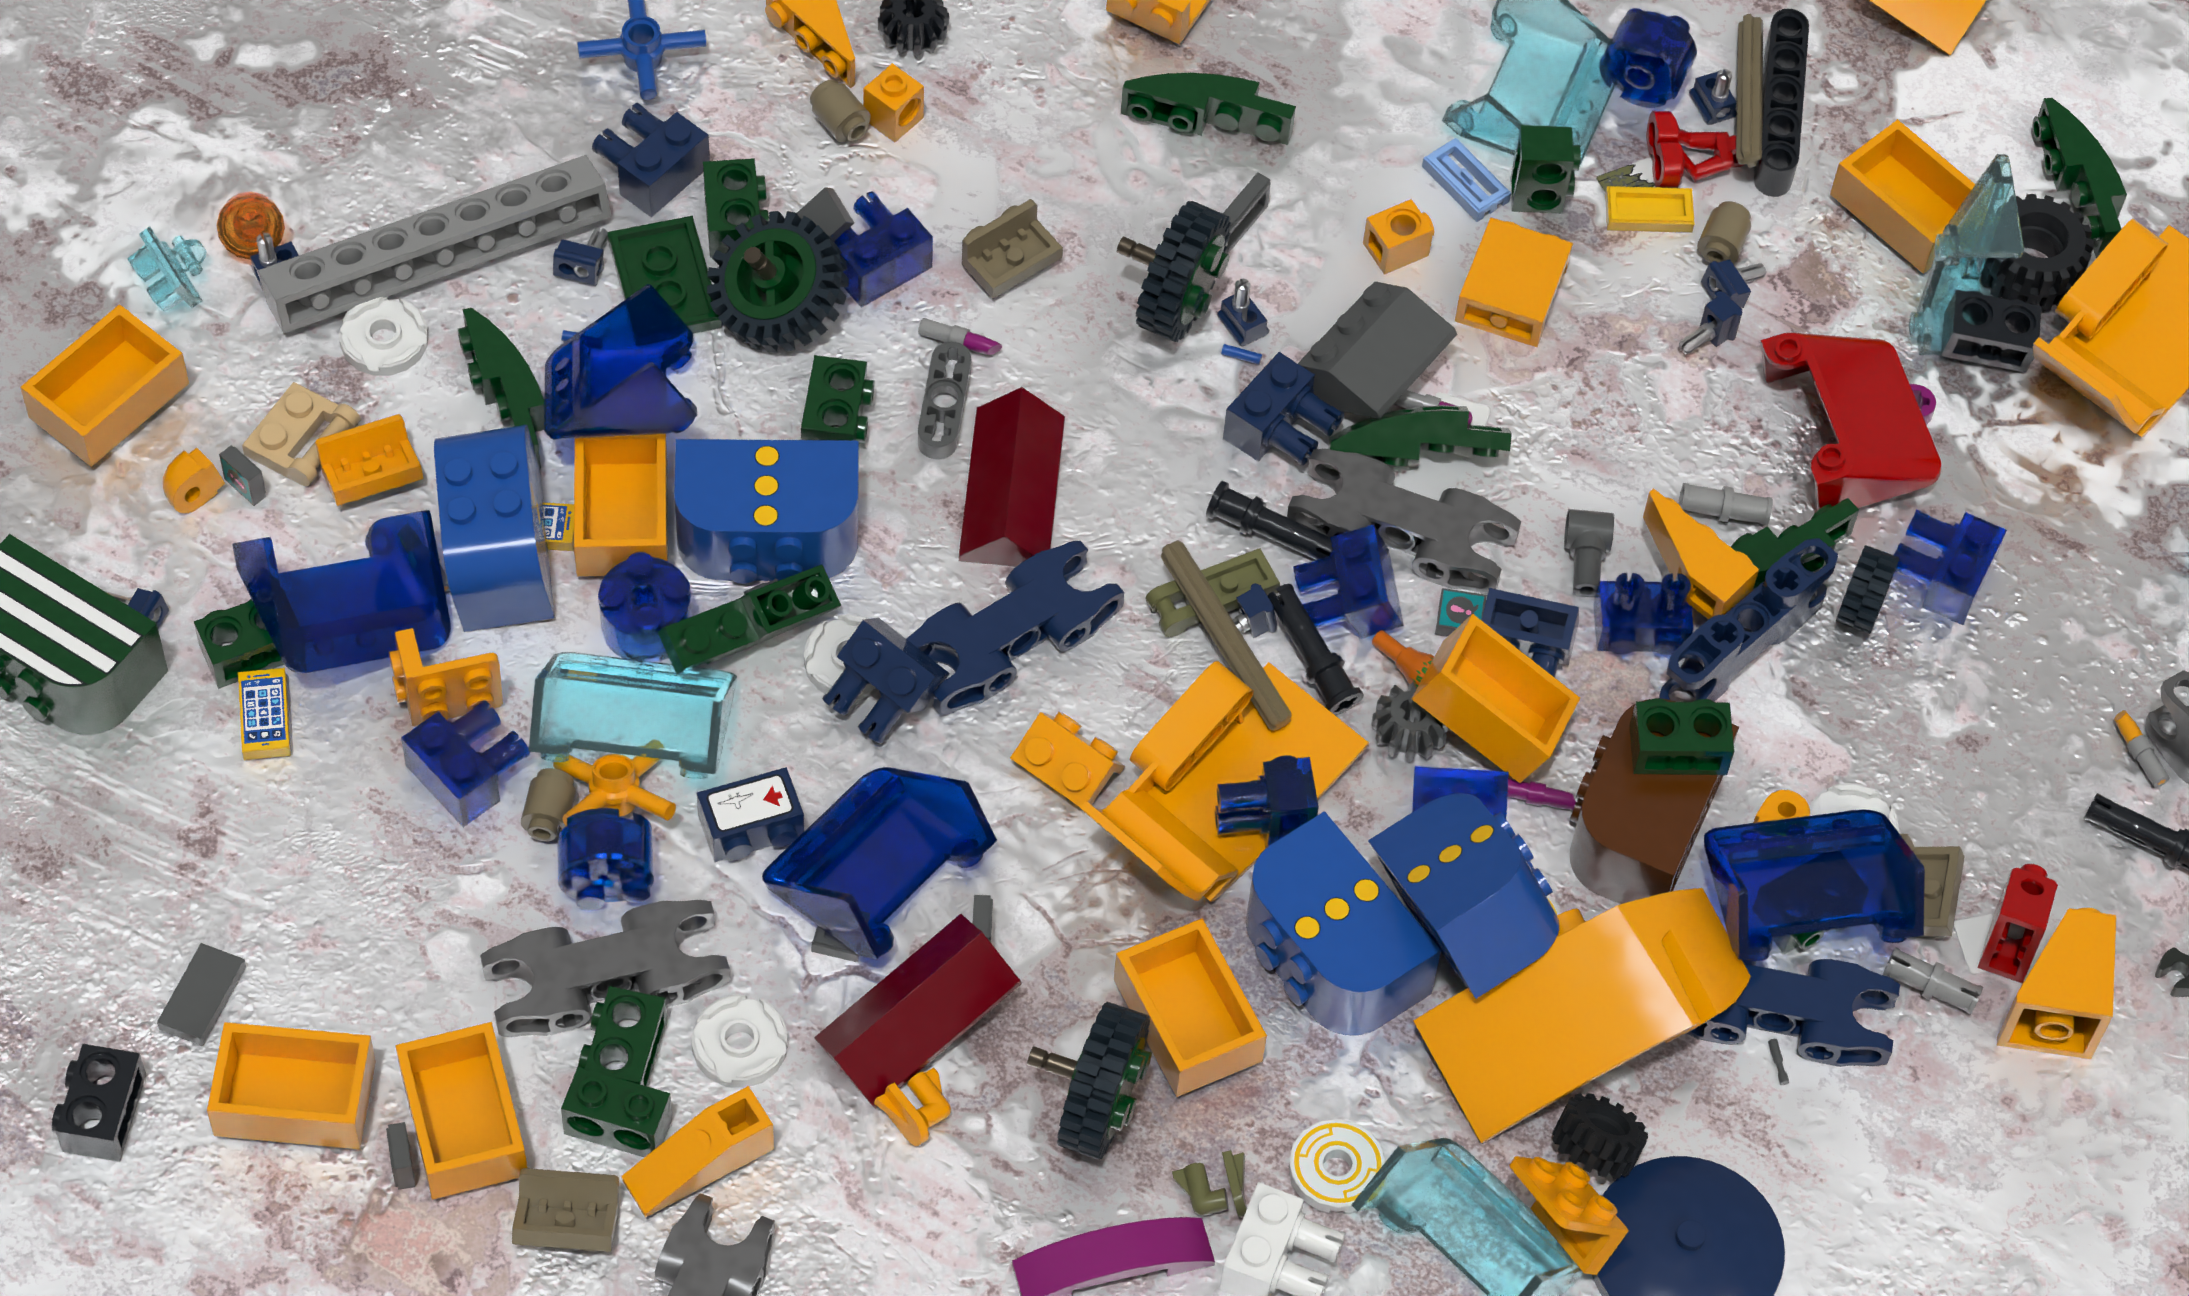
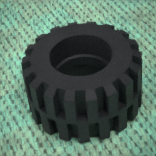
[1975,194,2094,311]

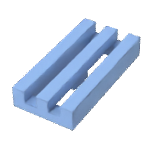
[1422,138,1511,222]

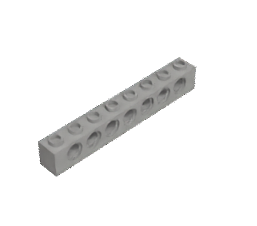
[258,155,611,333]

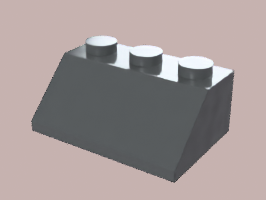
[1298,281,1458,419]

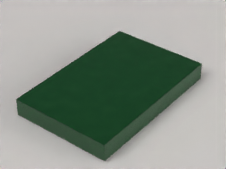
[607,216,722,345]

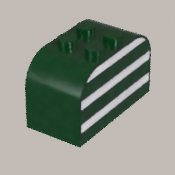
[0,534,168,735]

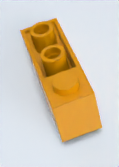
[765,0,855,88]
[1643,488,1759,619]
[621,1086,774,1218]

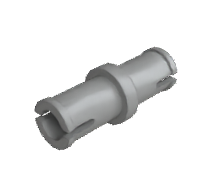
[1679,483,1773,526]
[1883,947,1983,1015]

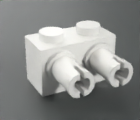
[1220,1182,1346,1296]

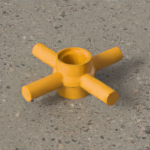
[553,742,676,830]

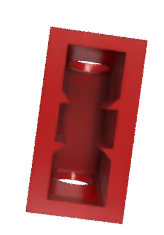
[1977,864,2058,983]

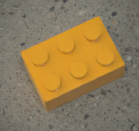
[1830,119,1992,274]
[20,304,189,467]
[574,431,668,576]
[1411,614,1580,783]
[1113,918,1267,1097]
[207,1022,376,1149]
[395,1022,527,1200]

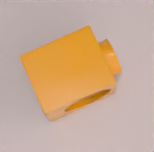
[863,63,924,142]
[1363,199,1434,275]

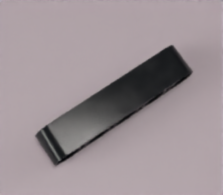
[1754,9,1809,197]

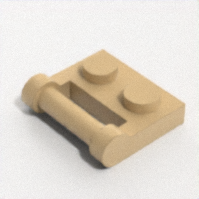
[242,382,361,486]

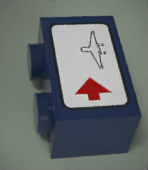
[696,767,804,862]

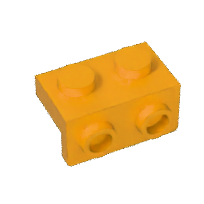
[315,414,424,506]
[1010,711,1125,807]

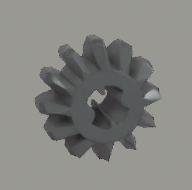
[1371,681,1449,763]

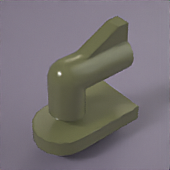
[1172,1150,1247,1218]

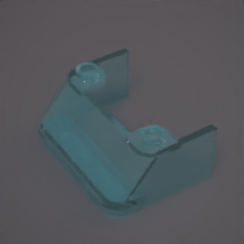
[1351,1138,1583,1296]

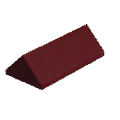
[958,387,1065,567]
[814,914,1022,1109]

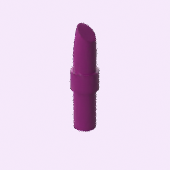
[1492,775,1576,810]

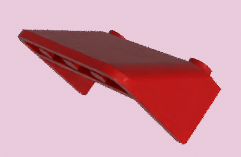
[1761,333,1941,511]

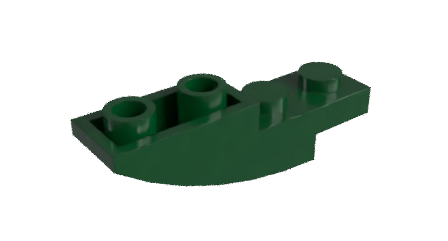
[1121,73,1296,145]
[2032,98,2127,258]
[457,307,548,469]
[1329,405,1512,466]
[1731,498,1859,590]
[657,564,841,674]

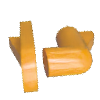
[874,1068,951,1146]

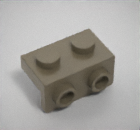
[962,199,1063,299]
[1881,834,1965,936]
[512,1168,619,1252]

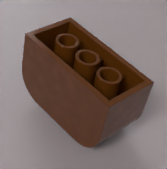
[1569,698,1739,904]

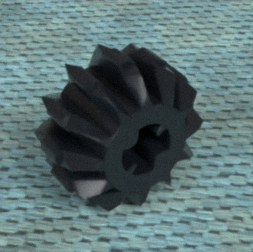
[878,0,949,58]

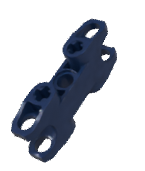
[1658,538,1838,702]
[906,540,1125,715]
[1686,940,1900,1067]

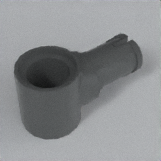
[1564,509,1614,597]

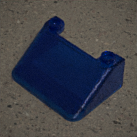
[544,284,697,440]
[232,510,451,673]
[762,767,997,959]
[1704,809,1925,961]

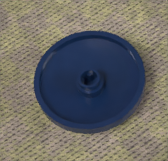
[1592,1156,1785,1296]

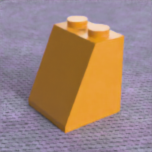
[1996,908,2116,1059]

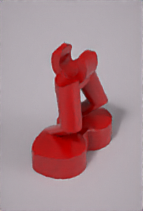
[1646,111,1745,188]

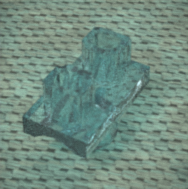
[127,226,207,312]

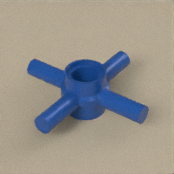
[577,0,706,100]

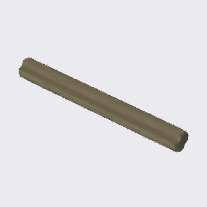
[1736,14,1763,168]
[1161,540,1292,731]

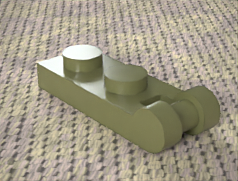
[1145,548,1280,637]

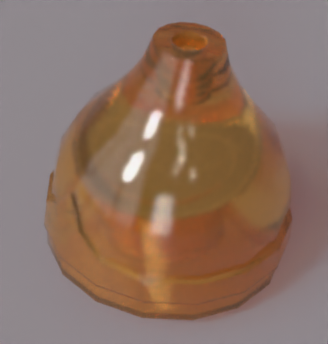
[216,191,285,260]

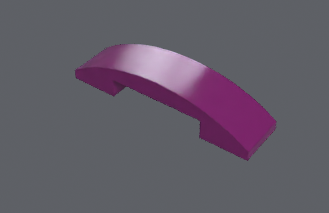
[1012,1217,1215,1296]

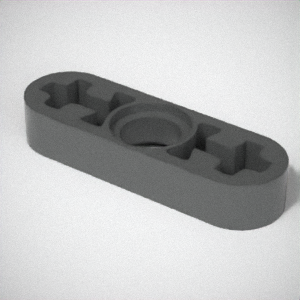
[918,342,971,459]

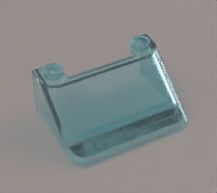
[1442,0,1623,165]
[1909,154,2024,355]
[528,652,737,779]

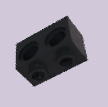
[1941,289,2042,373]
[52,1044,146,1162]

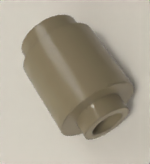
[810,79,871,142]
[1697,201,1751,264]
[520,768,576,842]

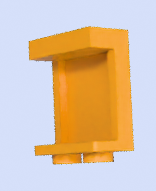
[1455,217,1573,347]

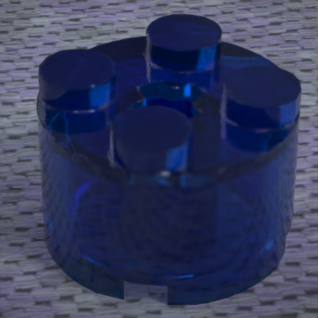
[1599,8,1697,108]
[598,552,692,663]
[557,808,654,910]

